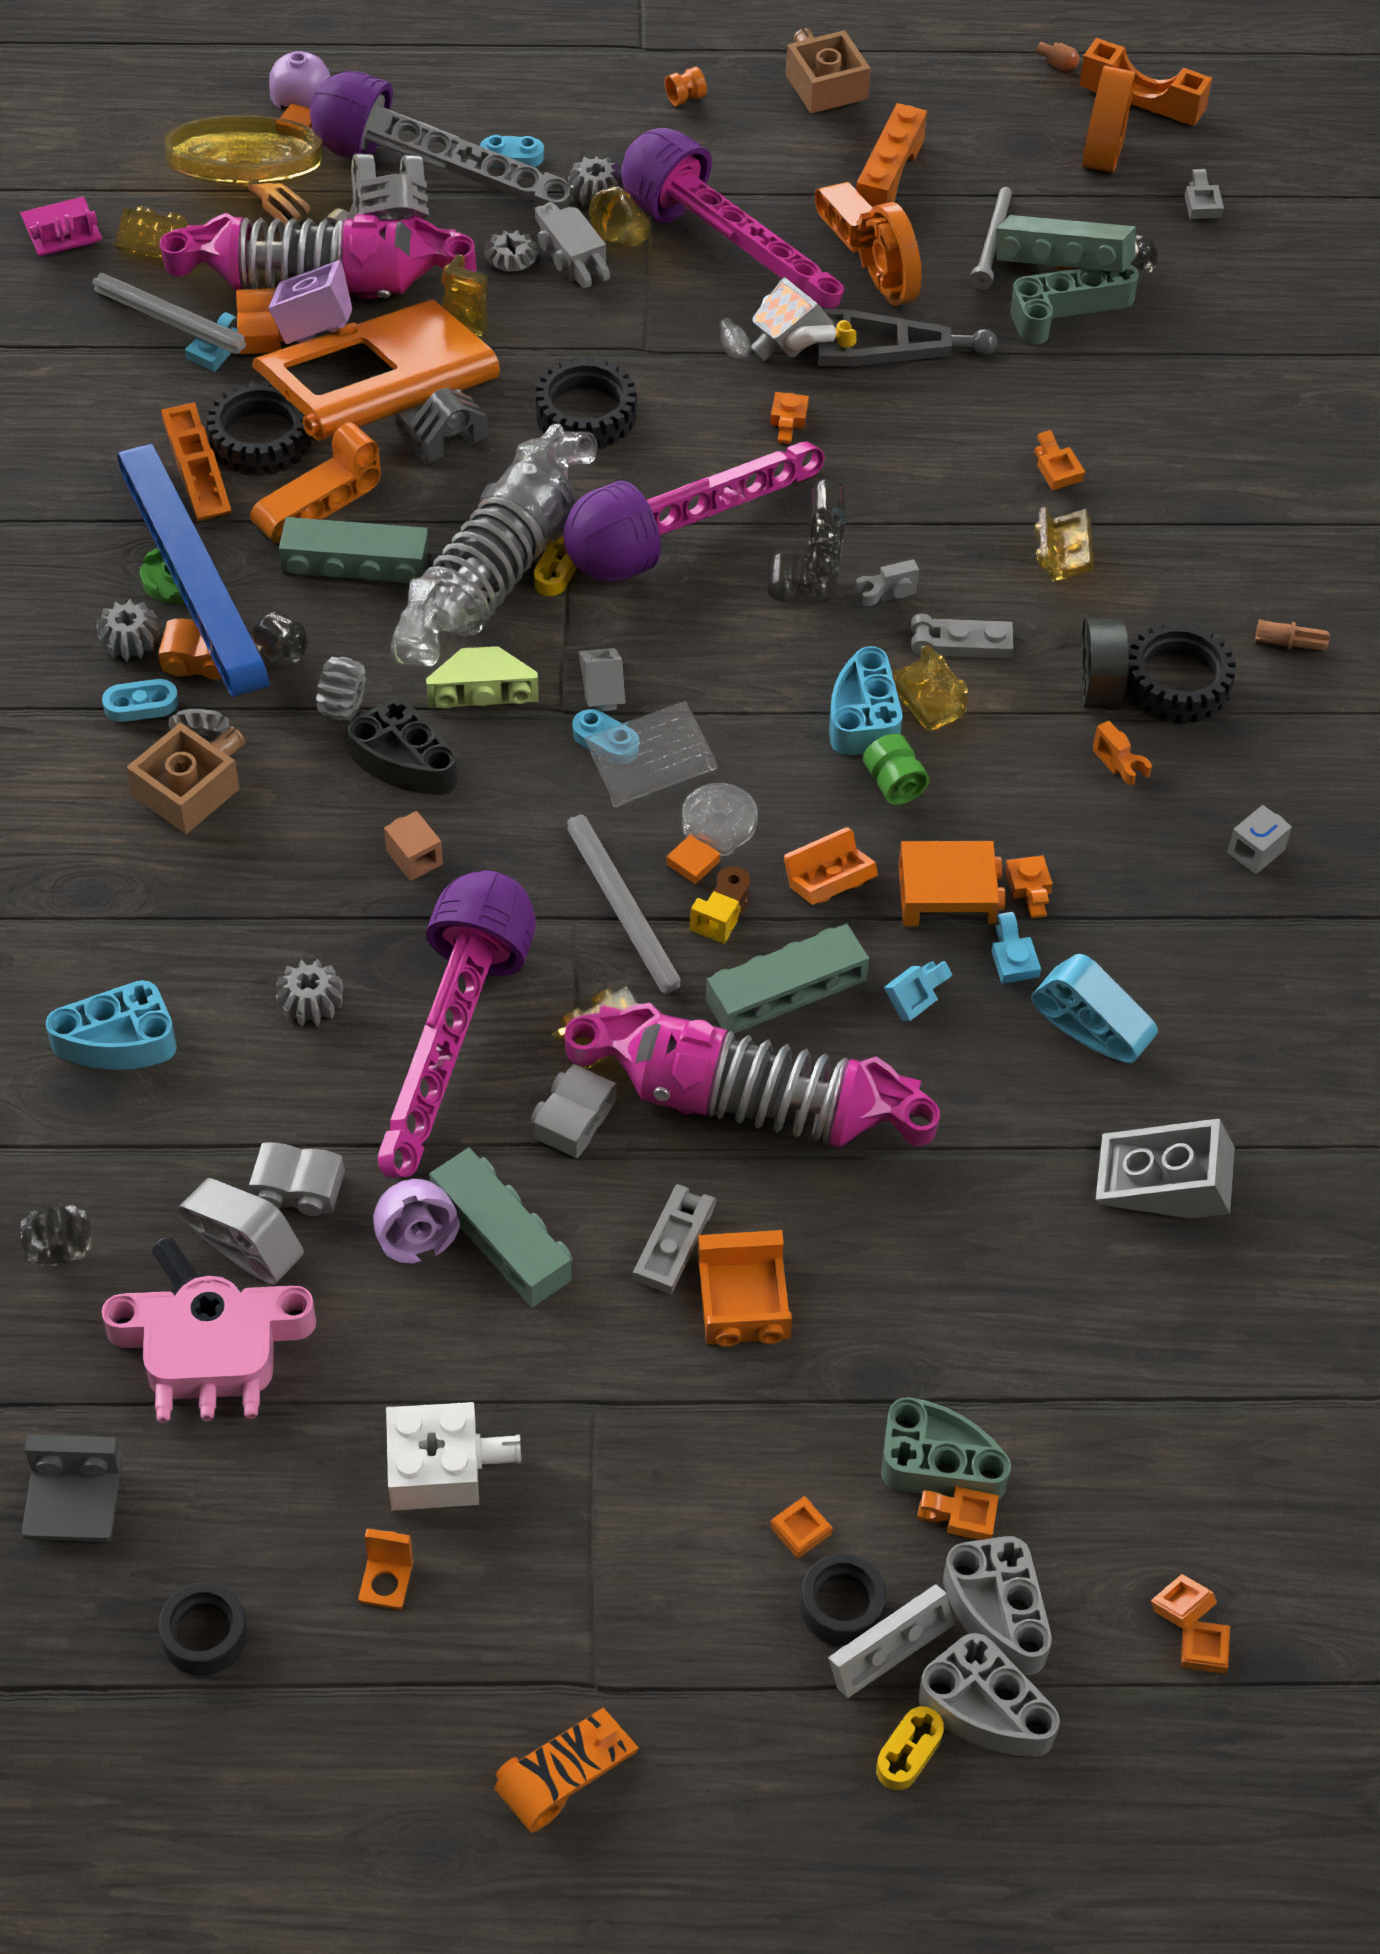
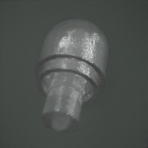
[719,318,752,361]

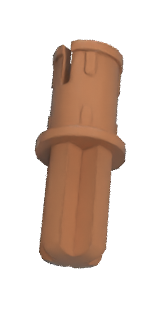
[1255,619,1330,651]

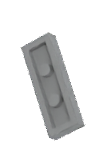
[828,1584,955,1698]

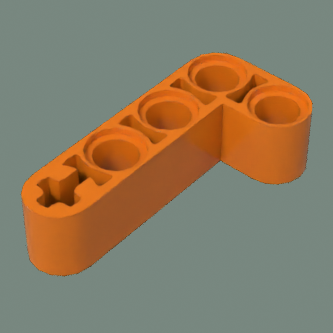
[250,422,381,543]

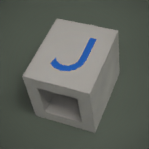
[1227,805,1292,874]

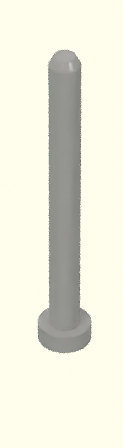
[970,187,1012,290]

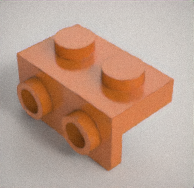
[784,827,878,905]

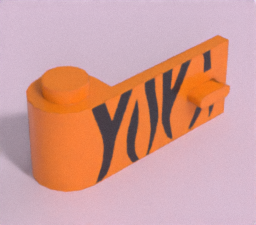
[494,1707,639,1833]

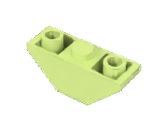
[426,646,539,708]

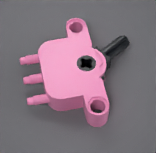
[102,1238,316,1423]

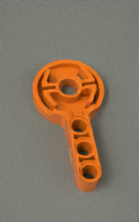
[814,182,922,306]

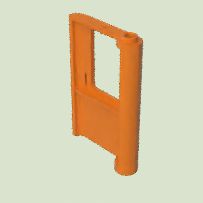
[252,299,500,441]

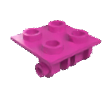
[20,196,103,257]

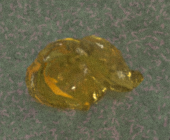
[589,186,651,247]

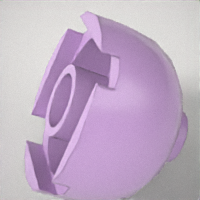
[269,51,331,109]
[373,1179,460,1263]

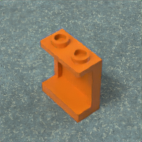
[898,841,1005,926]
[697,1230,792,1347]

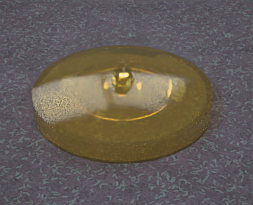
[164,115,322,186]

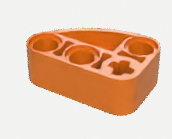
[1082,65,1136,173]

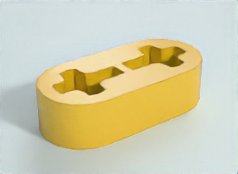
[534,536,577,597]
[876,1706,944,1790]

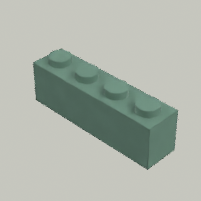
[996,215,1136,272]
[279,517,430,584]
[706,924,869,1034]
[429,1147,573,1308]

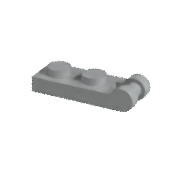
[911,614,1013,659]
[633,1184,716,1295]

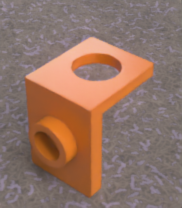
[358,1529,414,1610]

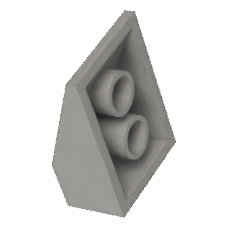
[1096,1118,1235,1219]

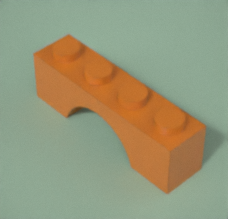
[1079,38,1212,126]
[856,103,927,207]

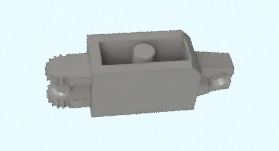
[535,202,610,288]

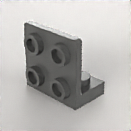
[22,1435,123,1542]

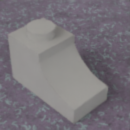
[579,648,625,711]

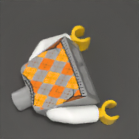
[750,277,856,361]

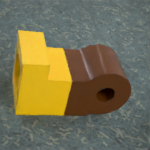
[689,866,751,944]

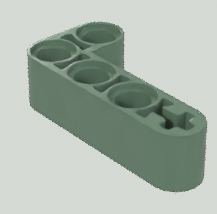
[1010,264,1139,345]

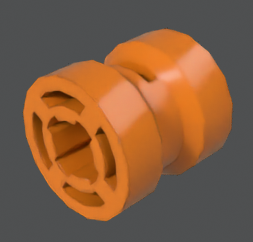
[665,67,707,107]

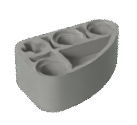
[178,1178,304,1285]
[943,1536,1052,1675]
[918,1633,1060,1757]

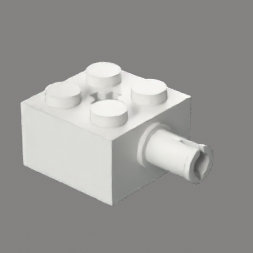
[386,1402,521,1511]

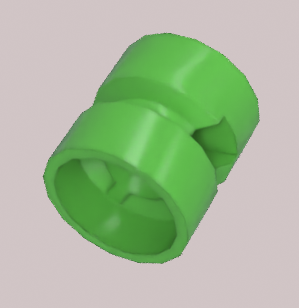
[863,733,930,805]

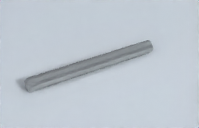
[92,273,246,354]
[567,814,680,994]

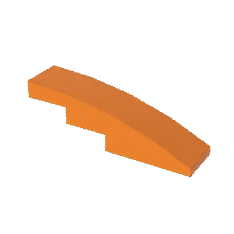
[161,402,232,522]

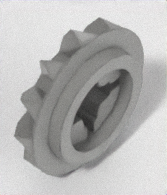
[485,230,537,271]
[169,709,230,739]

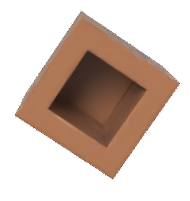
[384,811,443,881]

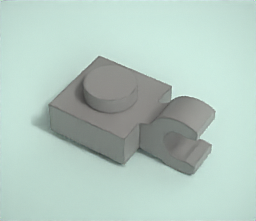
[1185,169,1224,219]
[855,559,919,606]

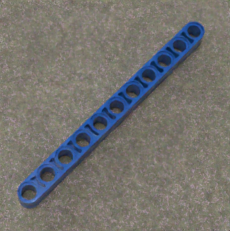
[117,443,269,698]

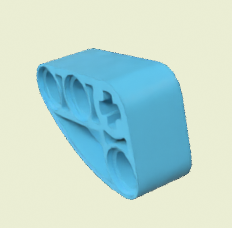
[829,646,902,755]
[1031,954,1158,1063]
[46,980,177,1070]

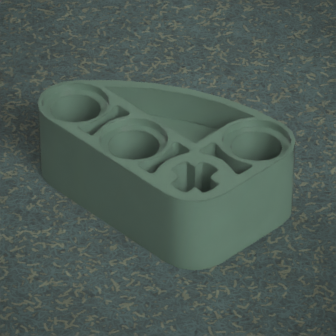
[881,1397,1011,1500]

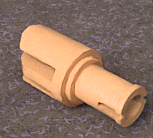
[248,173,310,229]

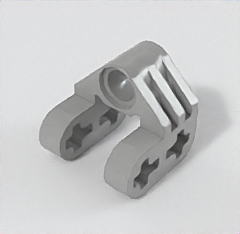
[351,154,429,219]

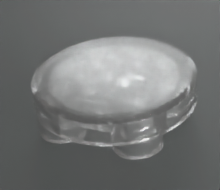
[682,783,758,856]

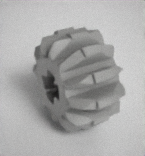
[568,155,623,209]
[96,599,160,662]
[316,656,366,721]
[276,959,343,1027]

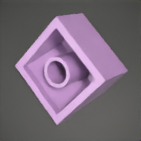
[268,260,352,344]

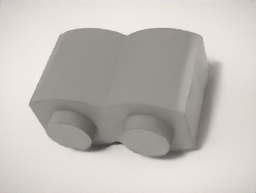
[531,1064,617,1158]
[249,1142,345,1216]

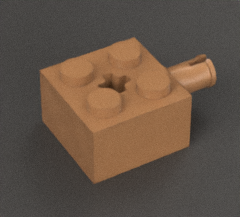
[786,28,871,113]
[126,722,246,834]

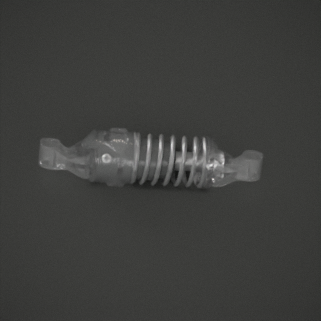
[391,424,597,667]

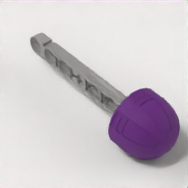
[310,71,571,210]

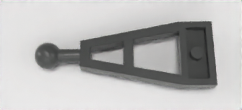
[816,309,997,367]

